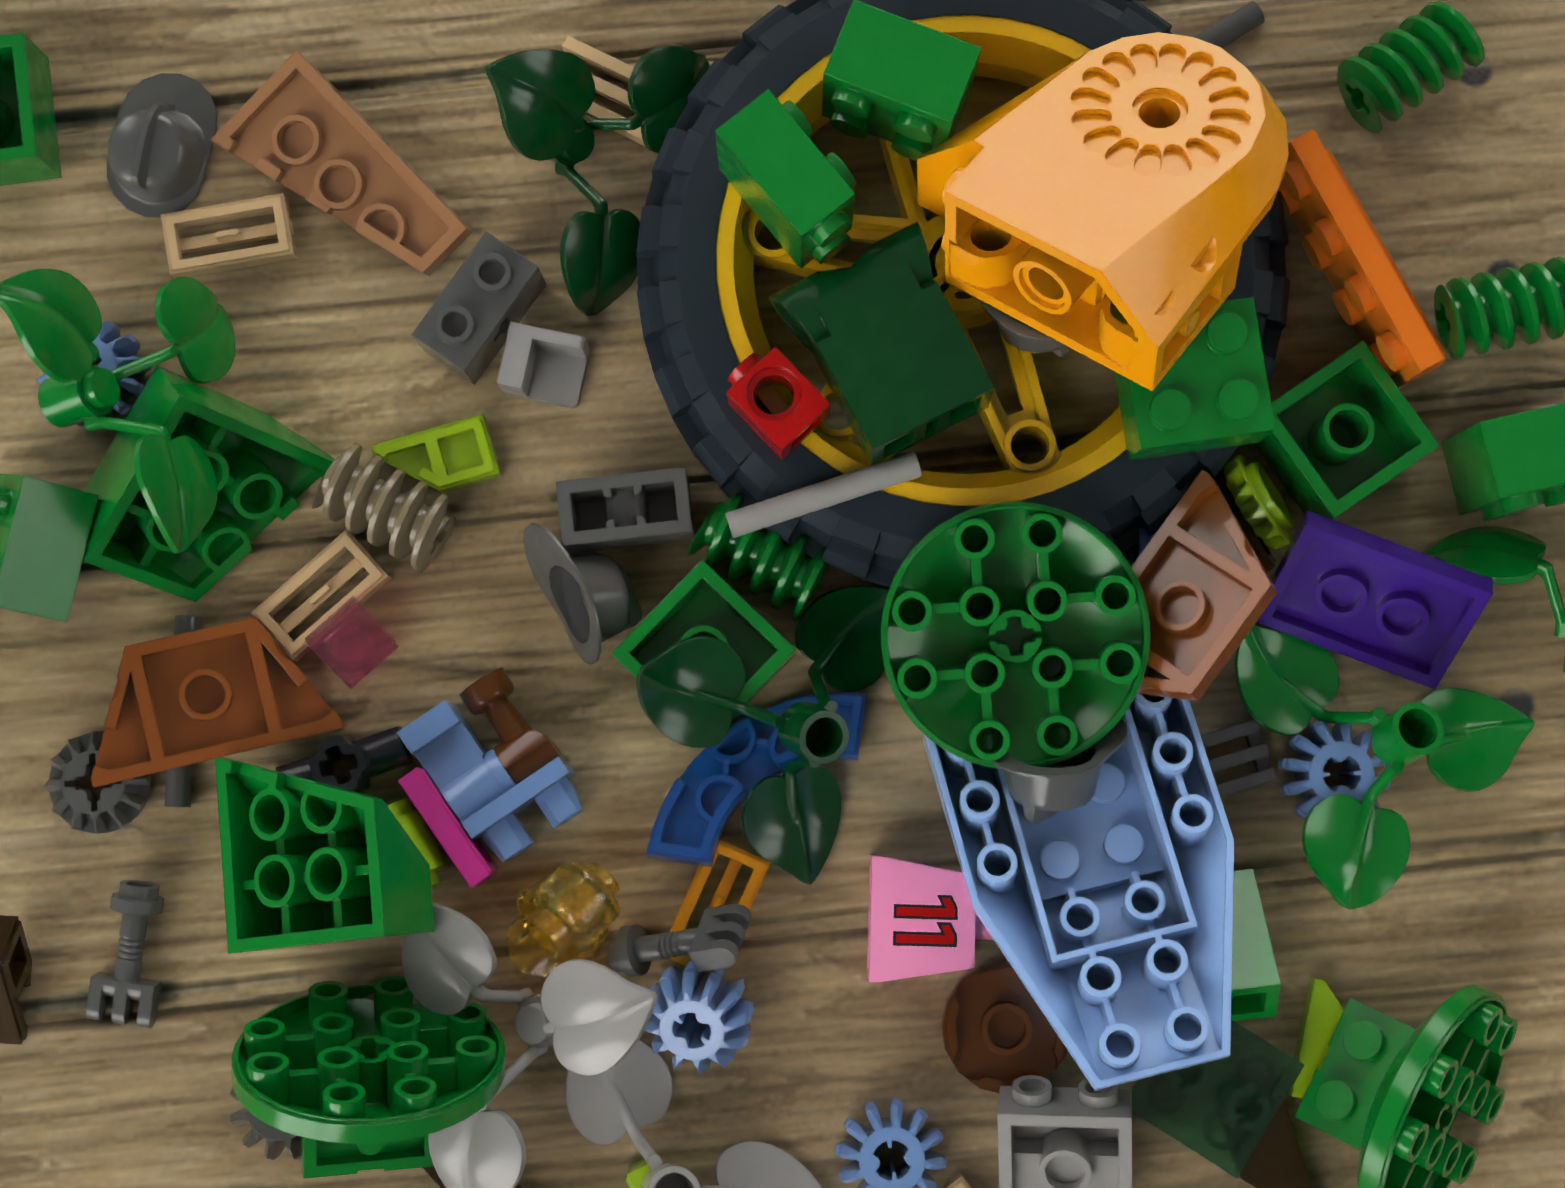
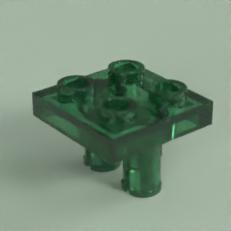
[1131,1021,1304,1178]

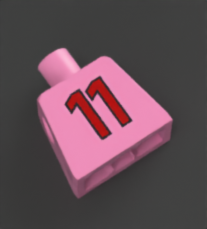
[867,855,994,982]

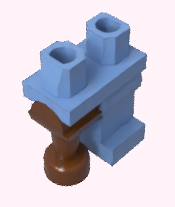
[397,668,585,862]

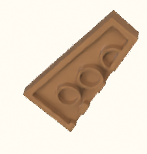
[210,51,473,276]

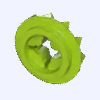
[1224,454,1295,550]

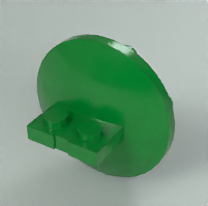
[881,502,1150,768]
[231,976,506,1179]
[1295,984,1518,1188]

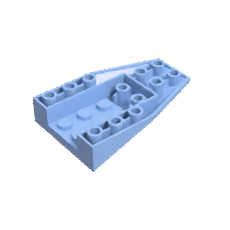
[923,694,1234,1091]

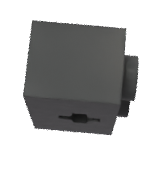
[412,231,547,385]
[556,467,695,552]

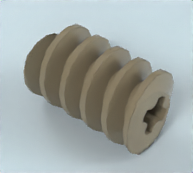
[311,442,456,573]

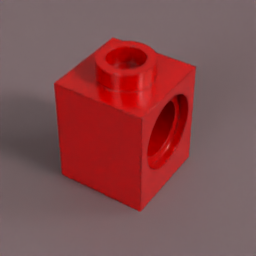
[726,347,831,460]

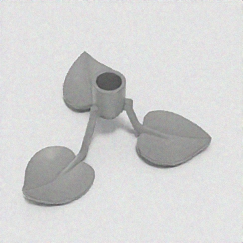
[402,903,658,1188]
[565,1040,821,1188]

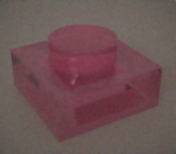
[305,596,399,689]

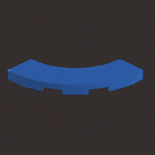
[646,692,867,867]

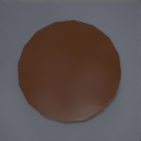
[941,962,1067,1093]

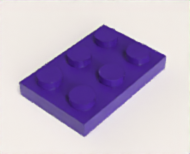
[1257,510,1493,689]

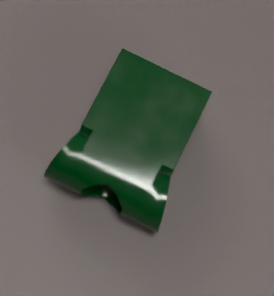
[769,221,995,465]

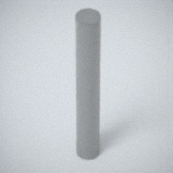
[725,451,922,538]

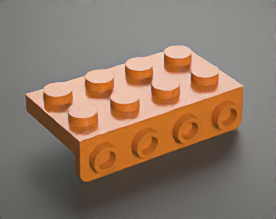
[1277,128,1446,389]

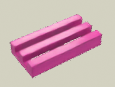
[398,767,499,888]

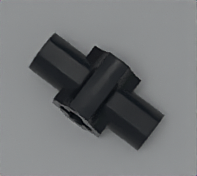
[276,726,413,792]

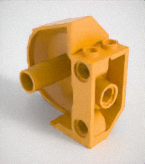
[917,32,1289,391]

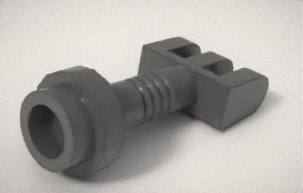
[86,880,164,1028]
[607,904,752,977]

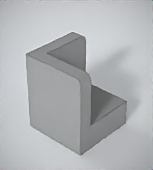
[496,321,591,409]

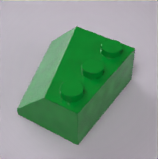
[83,365,335,602]
[215,757,435,954]

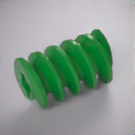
[1337,1,1485,133]
[1434,257,1565,360]
[687,492,829,621]

